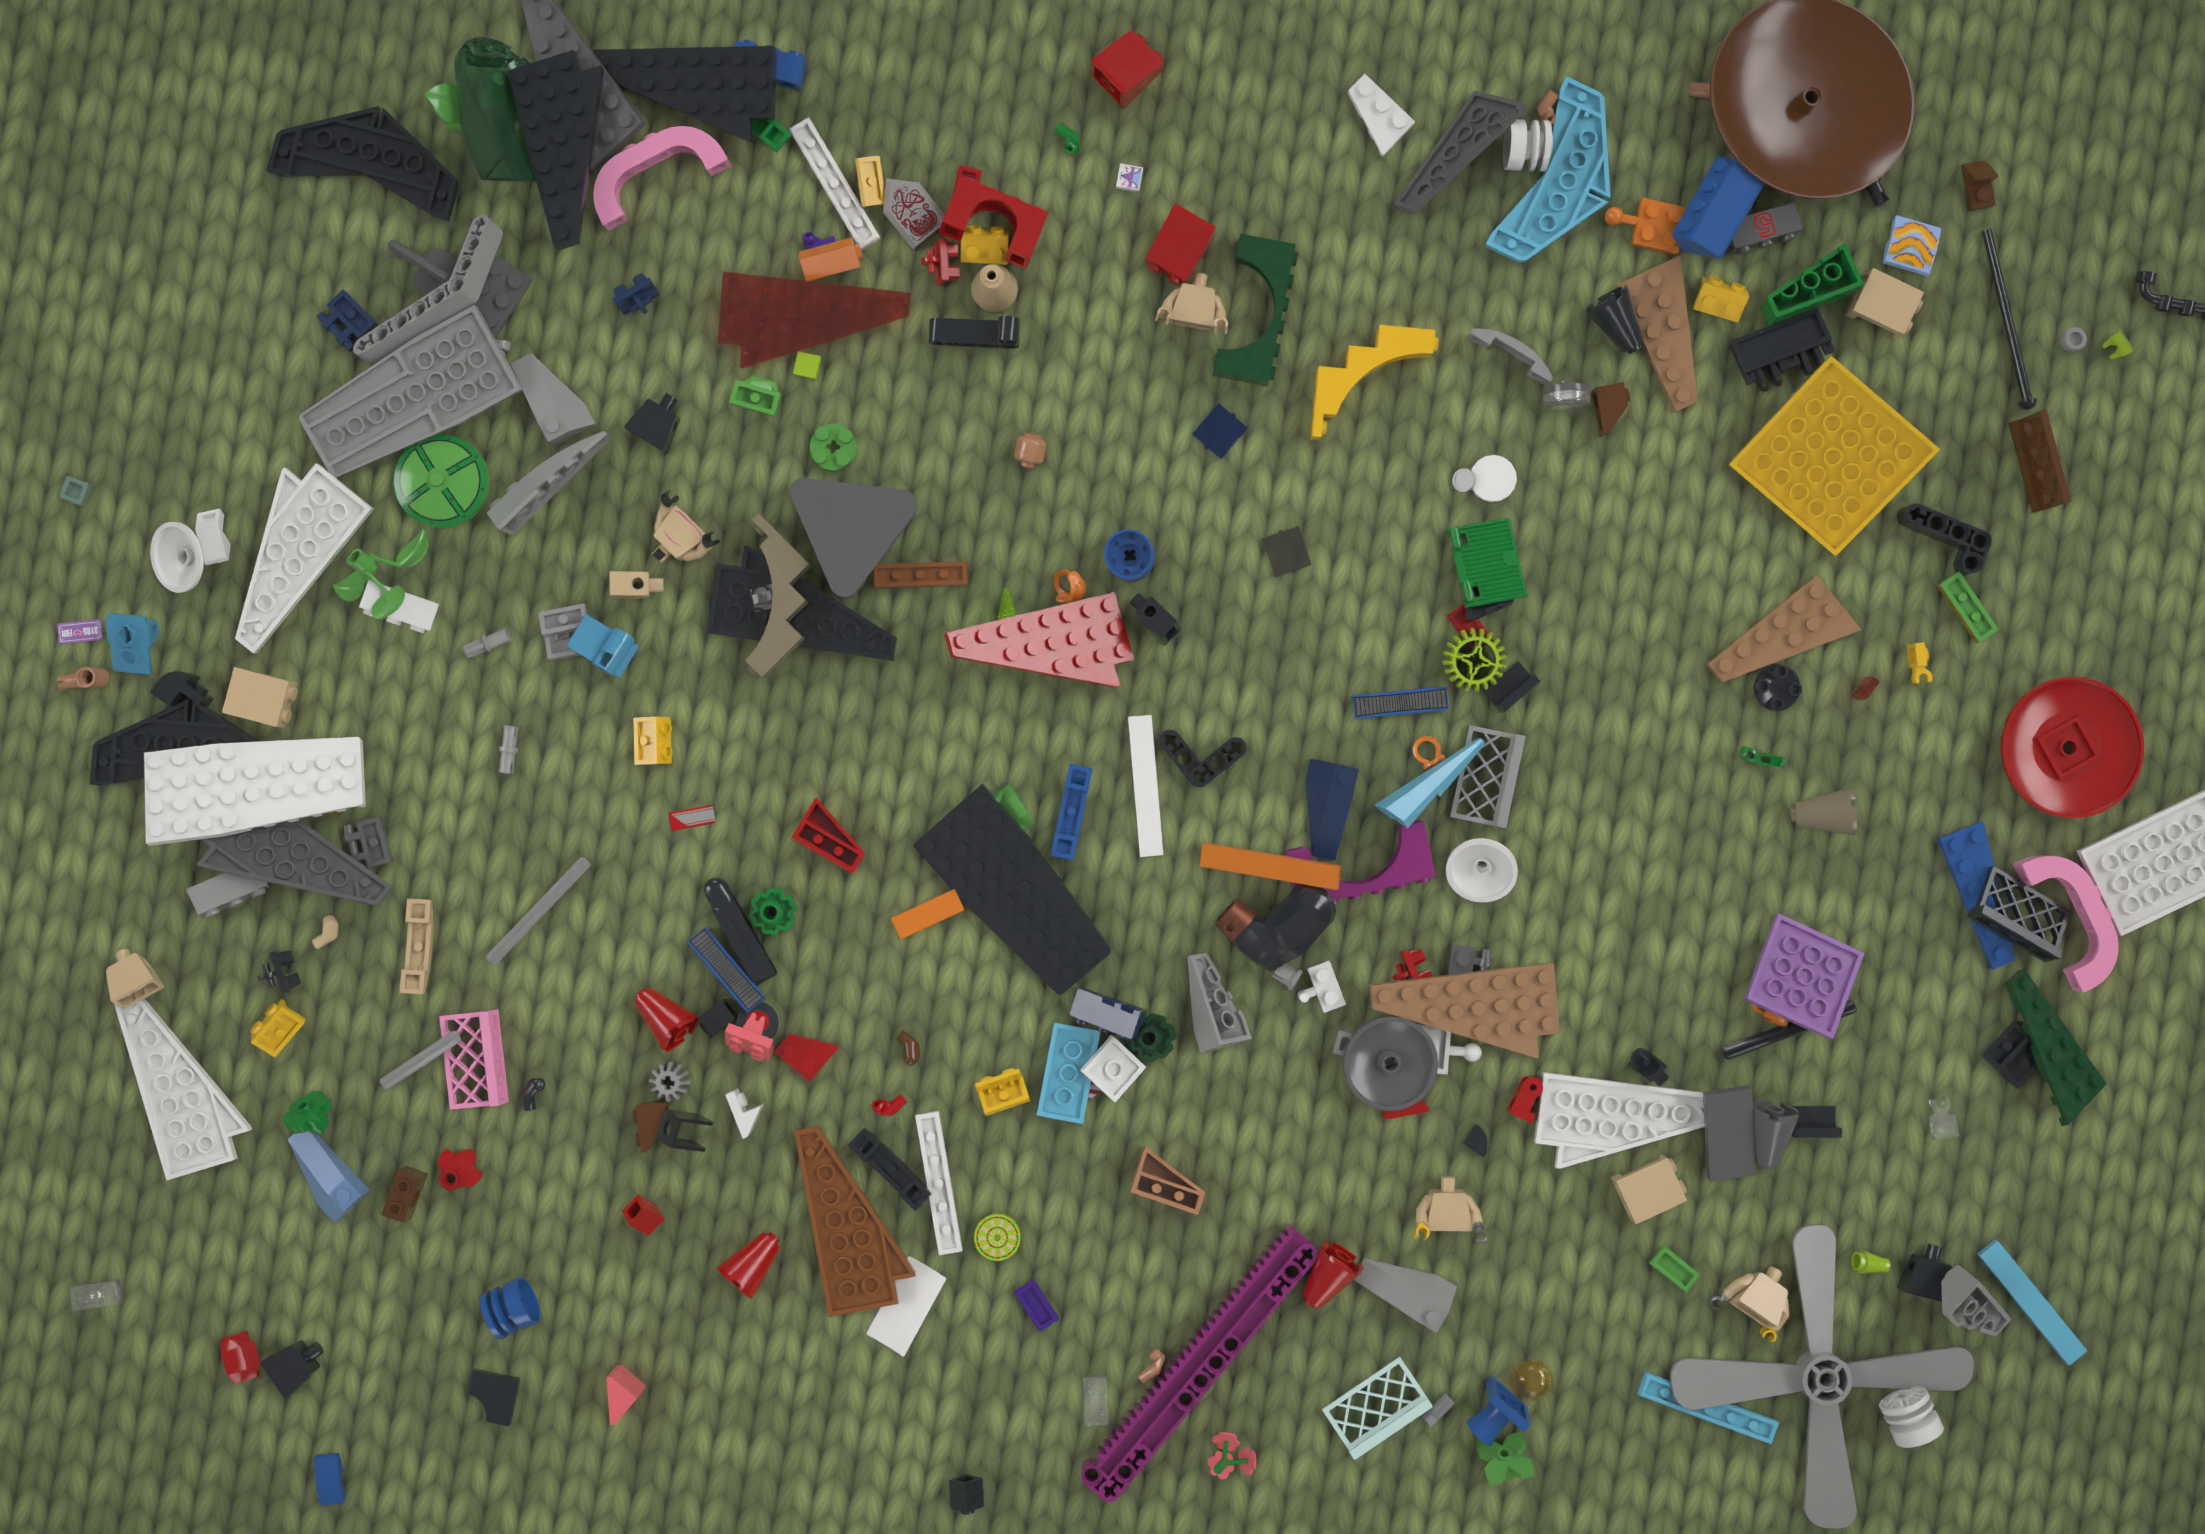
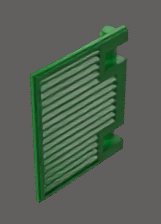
[1447,518,1528,608]

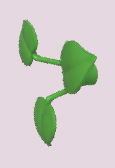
[423,71,517,181]
[333,529,428,620]

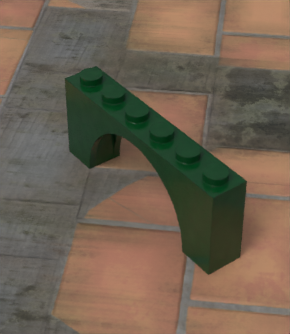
[1212,233,1299,386]

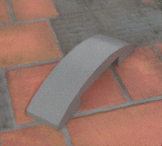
[1466,329,1553,386]

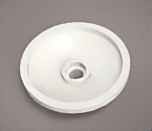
[150,522,204,593]
[1446,838,1518,902]

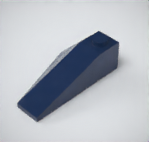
[1305,759,1359,860]

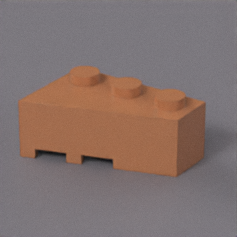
[1129,1146,1205,1215]

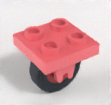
[725,1002,779,1061]

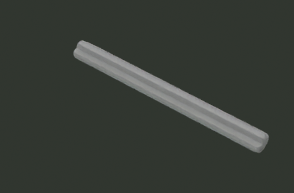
[486,857,591,965]

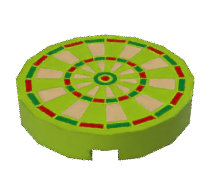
[974,1213,1021,1261]

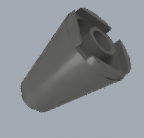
[1753,1100,1799,1169]

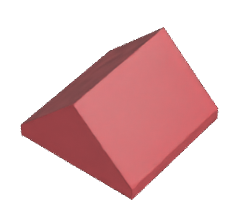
[606,1365,646,1425]

